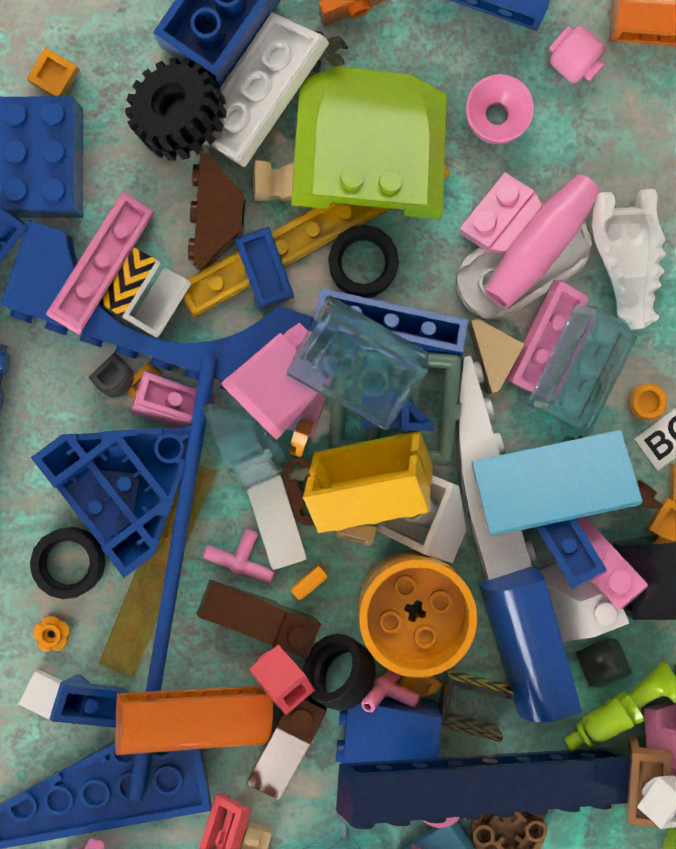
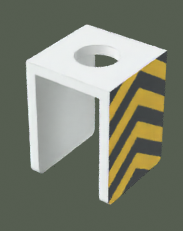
[100,248,191,338]

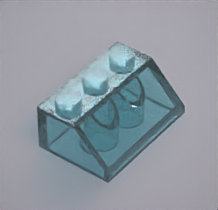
[286,295,428,431]
[527,305,637,437]

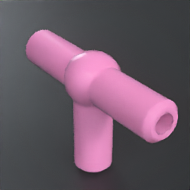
[203,528,275,584]
[361,670,420,713]

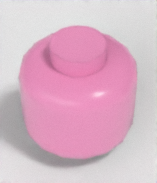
[549,26,605,83]

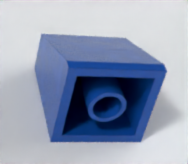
[336,697,442,763]

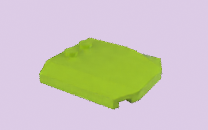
[291,66,447,220]

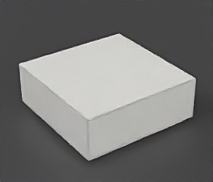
[18,669,62,720]

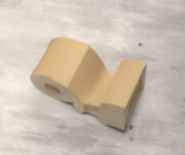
[253,160,294,202]

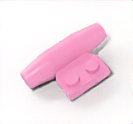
[459,172,600,309]

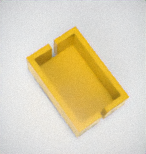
[303,431,433,533]

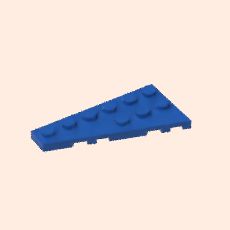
[0,741,212,849]

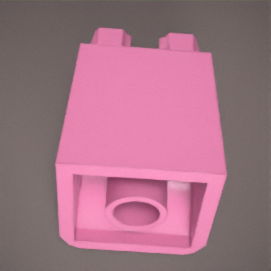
[220,323,338,440]

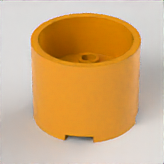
[358,550,477,678]

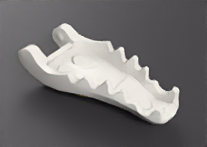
[592,188,666,330]

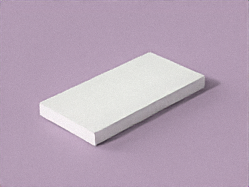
[203,12,329,167]

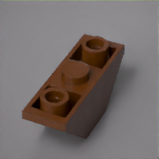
[188,153,246,270]

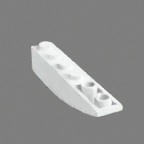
[456,355,536,581]

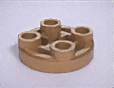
[471,811,547,849]

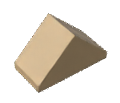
[467,319,525,394]

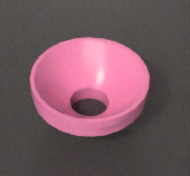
[465,74,534,144]

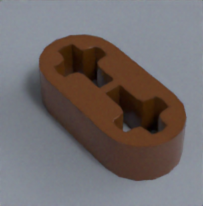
[282,457,315,526]

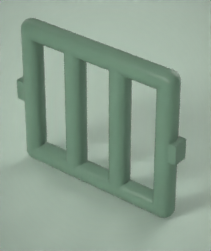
[327,343,462,465]

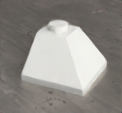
[376,475,467,564]
[538,562,629,642]

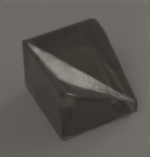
[576,638,632,688]

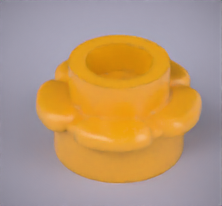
[33,616,70,652]

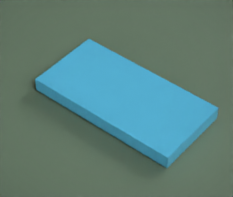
[472,430,643,537]

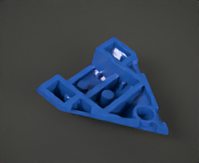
[31,426,190,578]

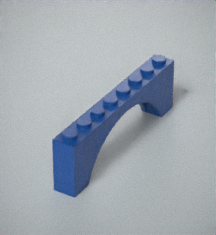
[0,220,314,391]

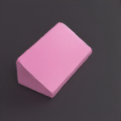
[130,371,214,428]

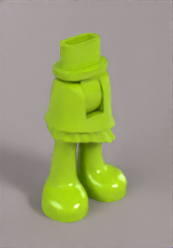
[564,660,676,751]

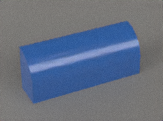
[478,565,582,722]

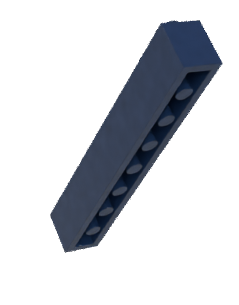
[336,748,630,829]

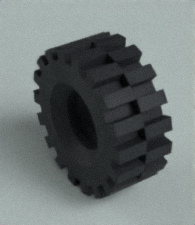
[125,57,227,161]

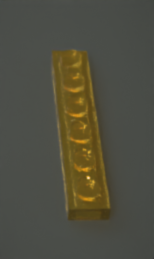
[99,464,217,677]

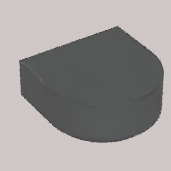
[88,352,133,398]

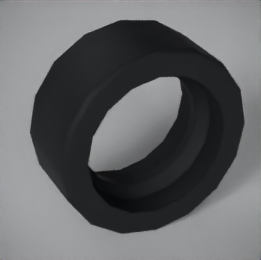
[328,225,399,298]
[30,527,106,600]
[302,633,376,711]

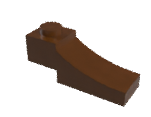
[196,579,321,659]

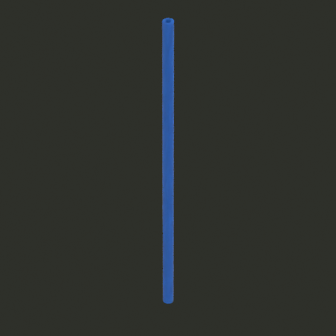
[127,356,217,802]

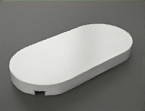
[456,221,592,320]

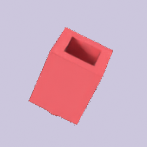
[249,644,315,715]

